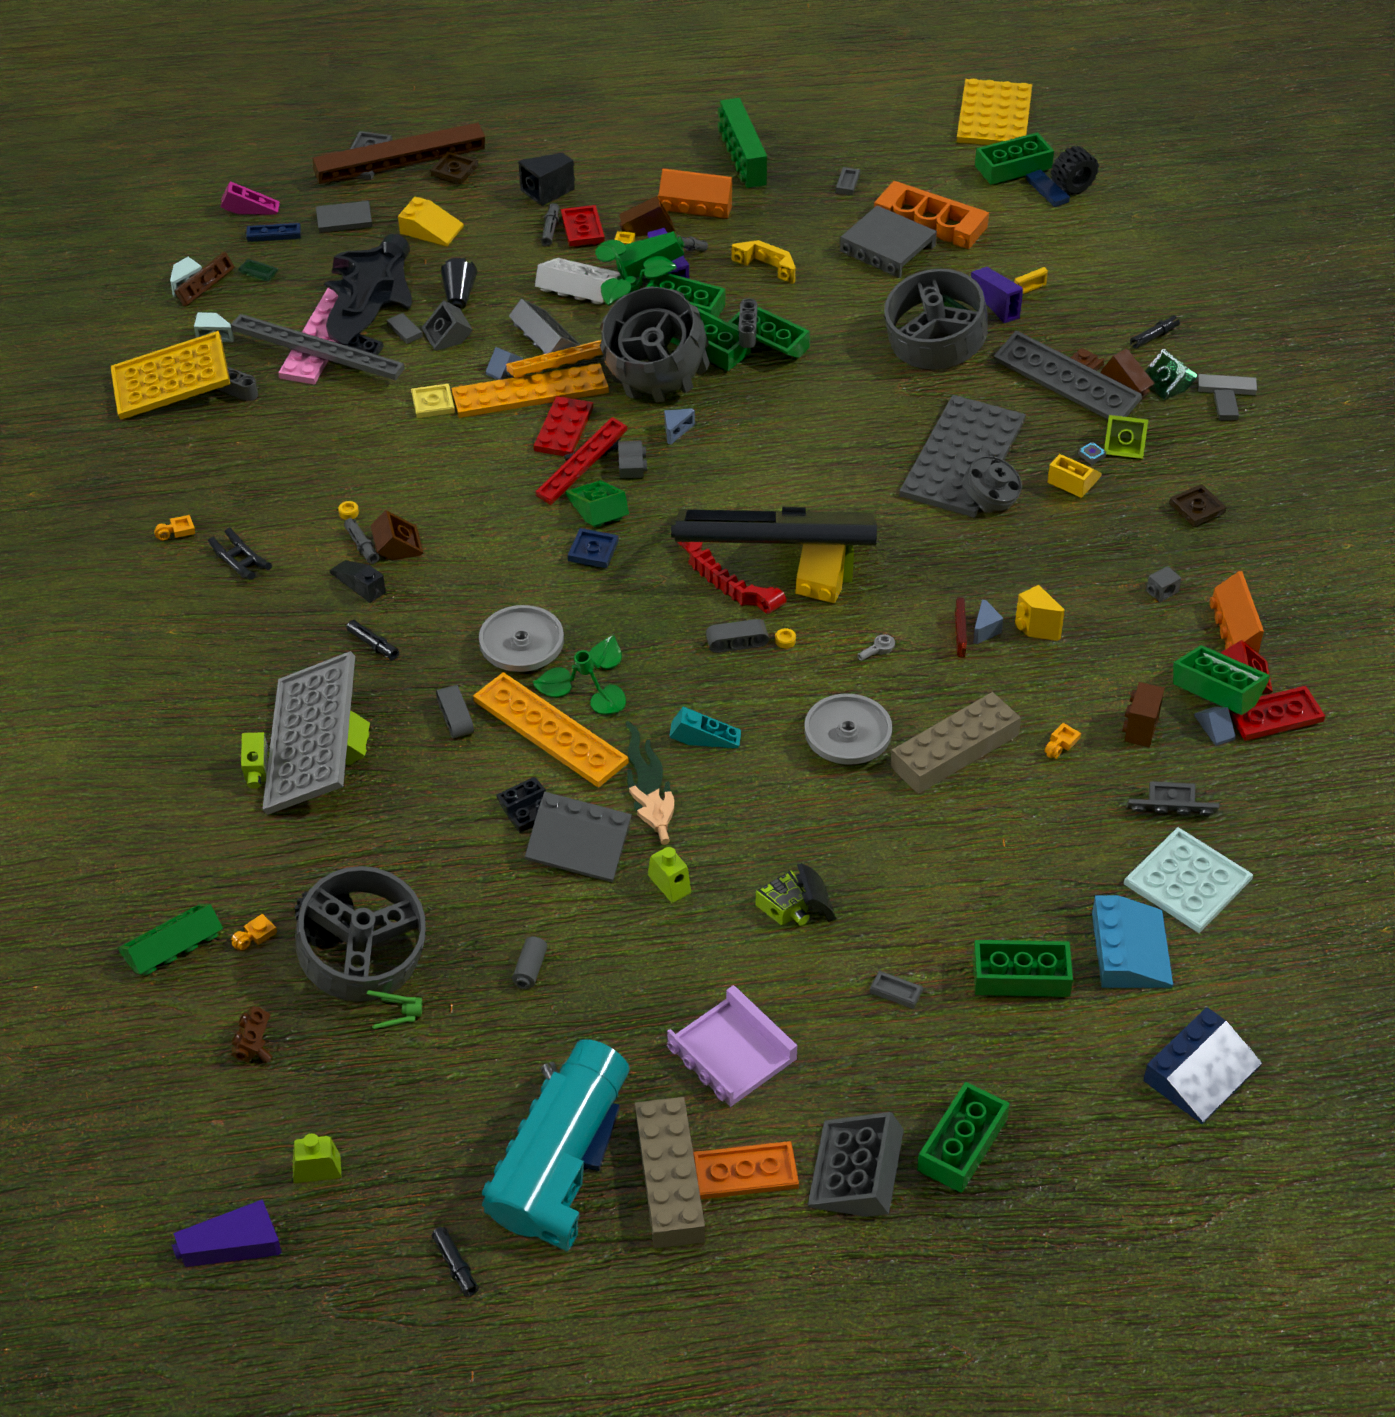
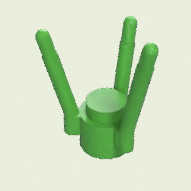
[367,990,422,1029]

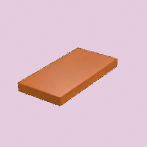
[693,1141,799,1200]

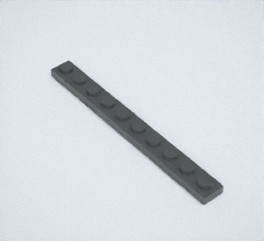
[231,314,405,380]

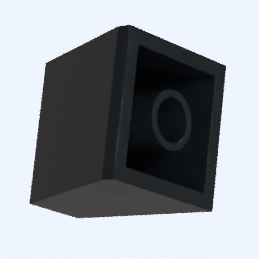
[518,153,575,206]

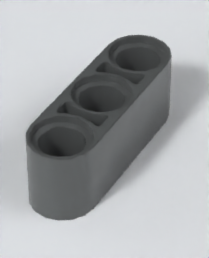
[738,298,757,348]
[217,367,258,401]
[705,619,769,653]
[436,685,474,739]

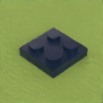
[568,528,619,568]

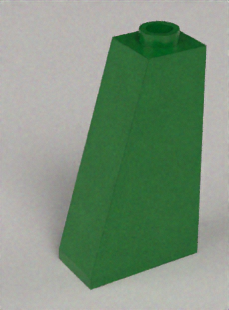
[615,231,685,280]

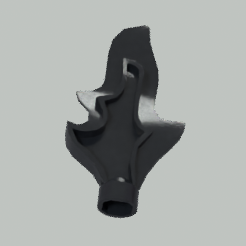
[324,234,412,346]

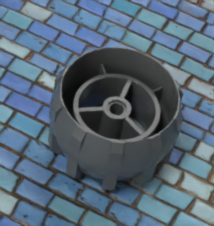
[600,287,709,403]

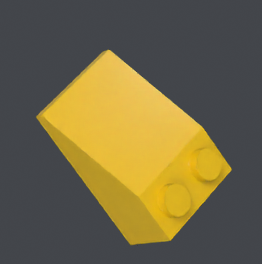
[398,197,464,246]
[795,544,846,603]

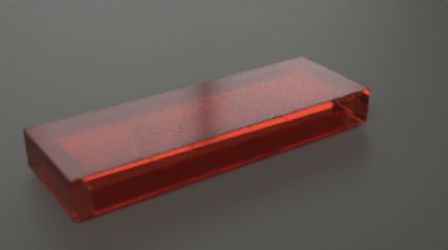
[955,597,967,657]

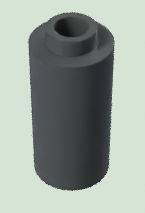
[512,936,548,989]

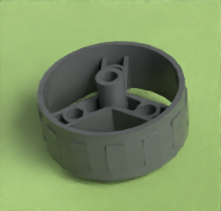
[884,269,988,369]
[295,866,426,1002]

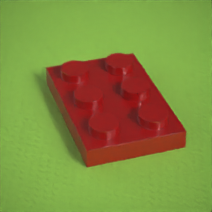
[561,205,605,247]

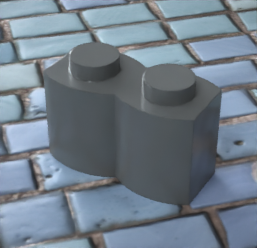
[618,440,647,479]

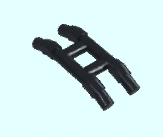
[207,527,272,580]

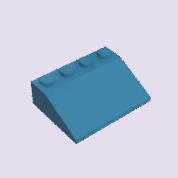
[1092,895,1173,988]

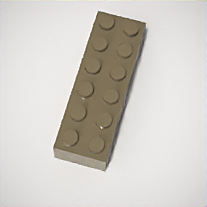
[890,692,1021,794]
[635,1097,705,1249]

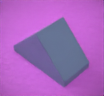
[486,347,523,380]
[664,408,695,445]
[973,600,1003,644]
[1194,707,1235,746]

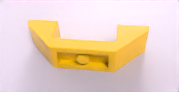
[731,240,796,284]

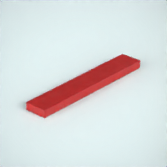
[535,417,627,505]

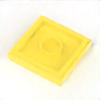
[411,384,455,418]

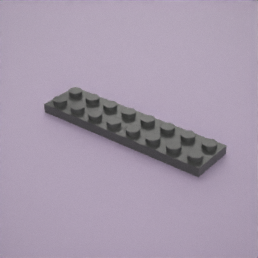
[994,330,1142,419]

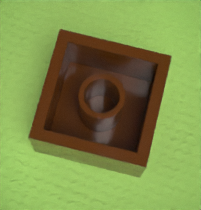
[1122,682,1165,748]

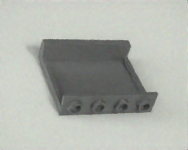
[840,205,937,278]

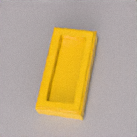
[1014,267,1048,294]

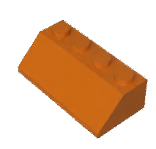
[658,168,732,219]
[1210,571,1264,654]

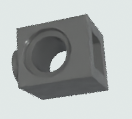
[1146,566,1181,602]

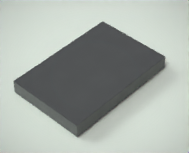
[316,201,372,233]

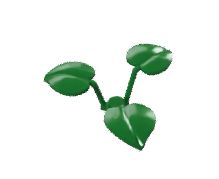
[595,240,677,306]
[533,635,626,715]

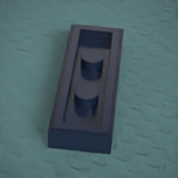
[1025,169,1070,207]
[246,223,301,242]
[582,1103,620,1171]

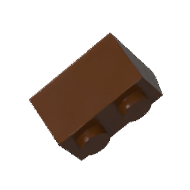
[370,510,423,560]

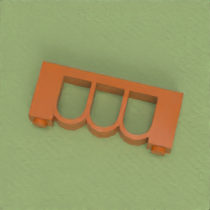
[874,181,989,249]

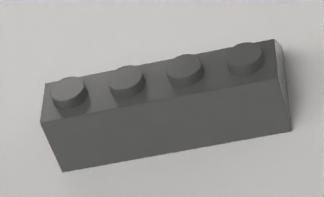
[509,298,581,354]

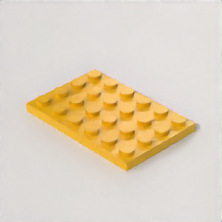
[956,78,1032,145]
[111,331,230,420]

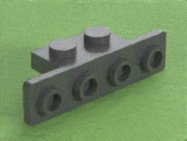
[1126,781,1219,816]

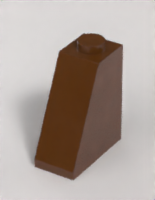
[619,196,675,237]
[1100,348,1155,399]

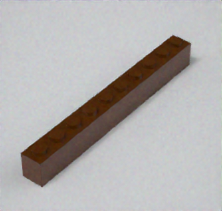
[313,122,485,184]

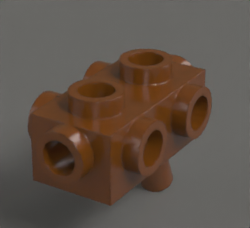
[231,1006,273,1064]

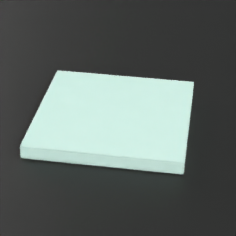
[1124,827,1253,933]

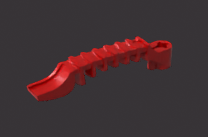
[677,542,786,614]

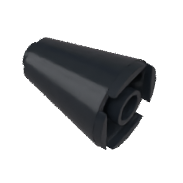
[441,258,477,310]

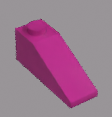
[220,181,280,215]

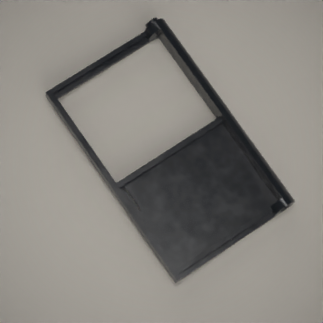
[671,506,877,546]

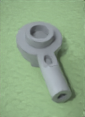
[857,634,895,661]

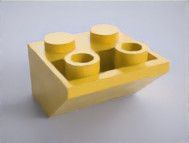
[1047,454,1102,498]

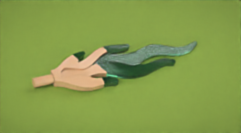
[625,721,675,845]

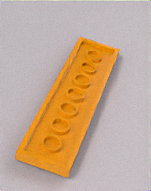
[451,363,609,418]
[473,672,629,788]

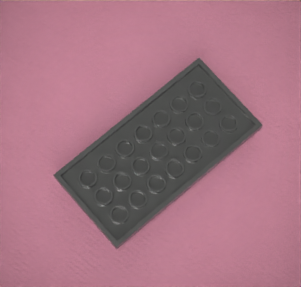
[899,395,1026,518]

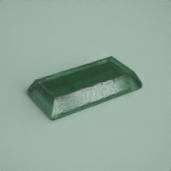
[238,259,279,282]

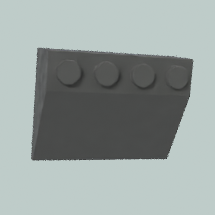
[525,792,632,883]
[808,1112,904,1217]

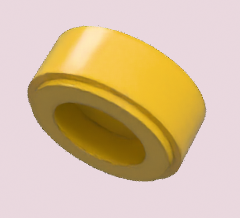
[338,501,359,520]
[775,628,796,649]

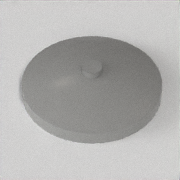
[479,605,564,672]
[804,694,892,764]

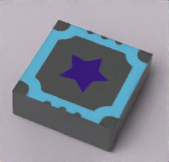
[1078,442,1106,465]

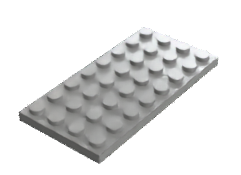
[262,651,355,815]

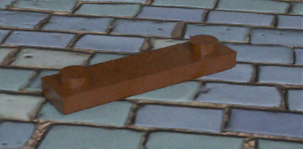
[174,252,235,306]

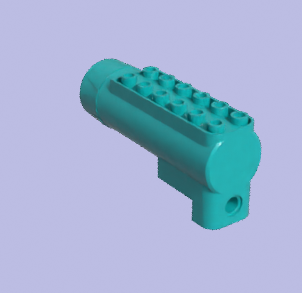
[482,1039,630,1252]

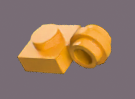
[154,515,195,541]
[1044,723,1081,759]
[231,914,277,950]

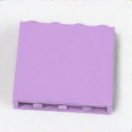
[667,985,797,1107]

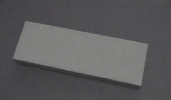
[1198,374,1257,395]

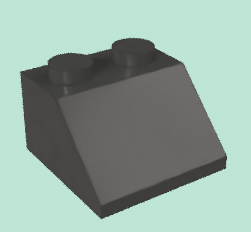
[421,300,473,351]

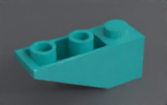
[670,706,741,748]

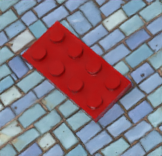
[534,396,593,456]
[1228,686,1325,741]

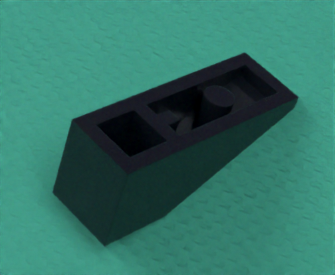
[330,560,386,603]

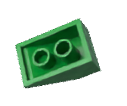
[565,480,629,527]

